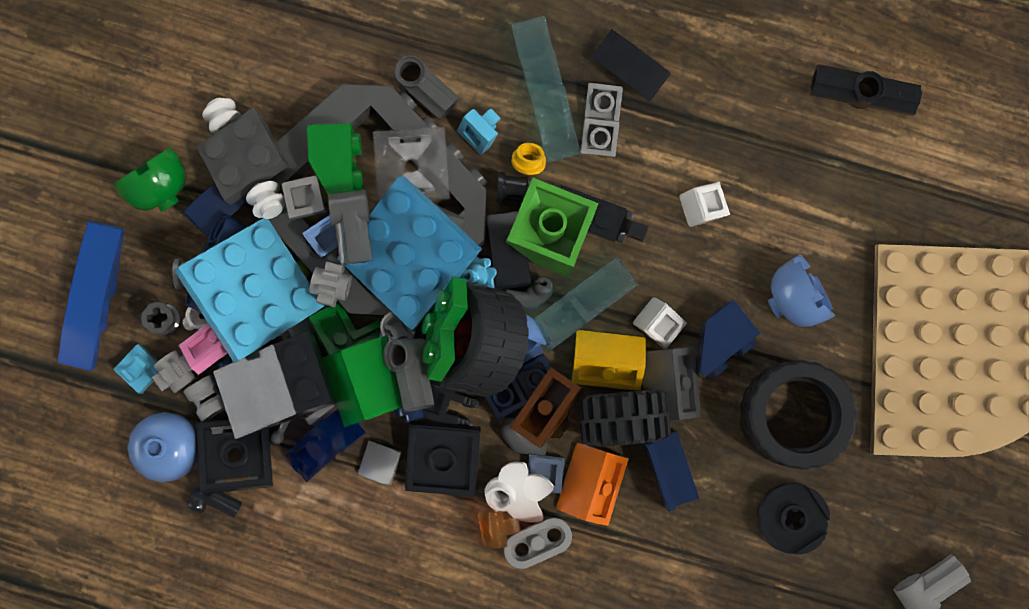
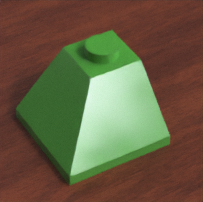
[506,178,599,278]

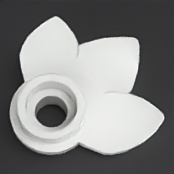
[485,462,554,522]

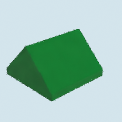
[322,335,403,427]

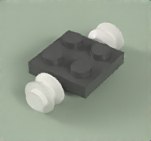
[197,98,289,219]

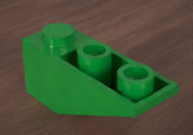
[307,123,363,194]

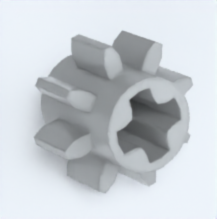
[309,261,352,307]
[152,350,196,394]

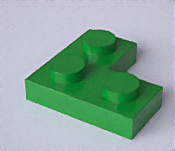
[422,277,468,382]
[308,302,401,356]

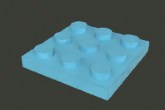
[174,218,324,363]

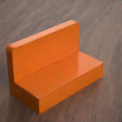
[557,443,629,526]

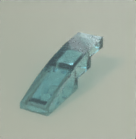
[510,15,581,163]

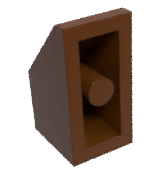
[510,367,585,448]

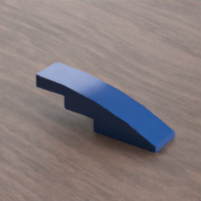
[57,220,124,371]

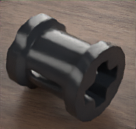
[497,172,534,204]

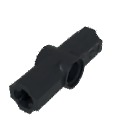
[810,64,922,116]

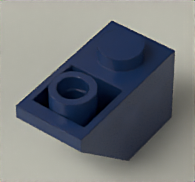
[696,300,760,379]

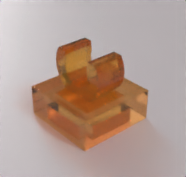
[478,510,520,549]

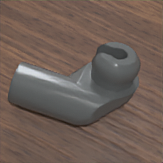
[505,277,553,311]
[500,416,547,456]

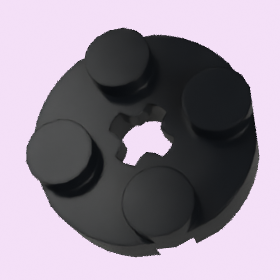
[756,483,830,555]

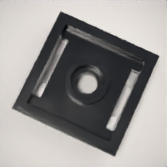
[196,419,273,495]

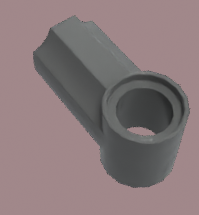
[394,55,460,121]
[328,189,372,265]
[383,338,434,412]

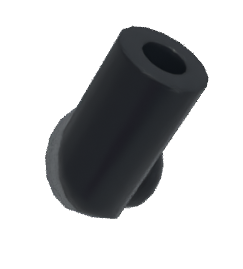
[187,488,242,518]

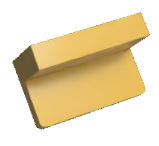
[571,330,646,391]

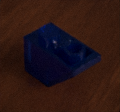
[285,410,366,482]

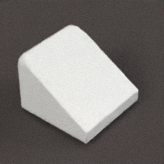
[679,182,730,227]
[633,298,687,350]

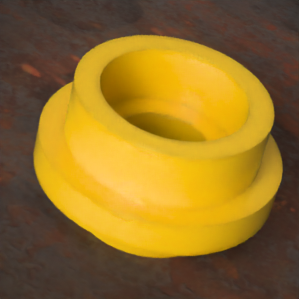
[511,143,546,175]

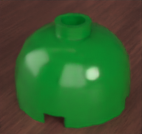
[112,147,186,212]

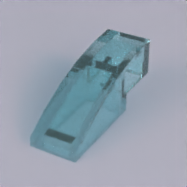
[533,257,638,352]

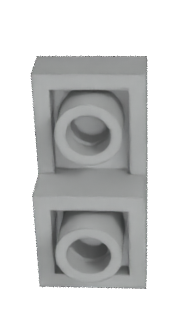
[581,83,623,157]

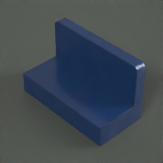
[643,431,699,512]

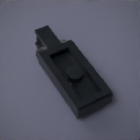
[561,185,648,243]

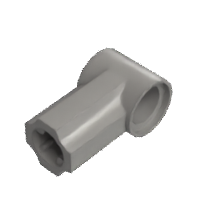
[893,554,971,609]

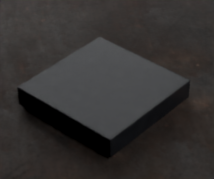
[405,421,481,497]

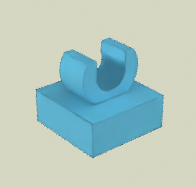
[457,108,501,156]
[113,344,158,394]

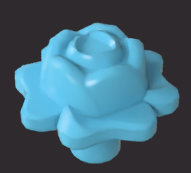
[459,256,497,288]

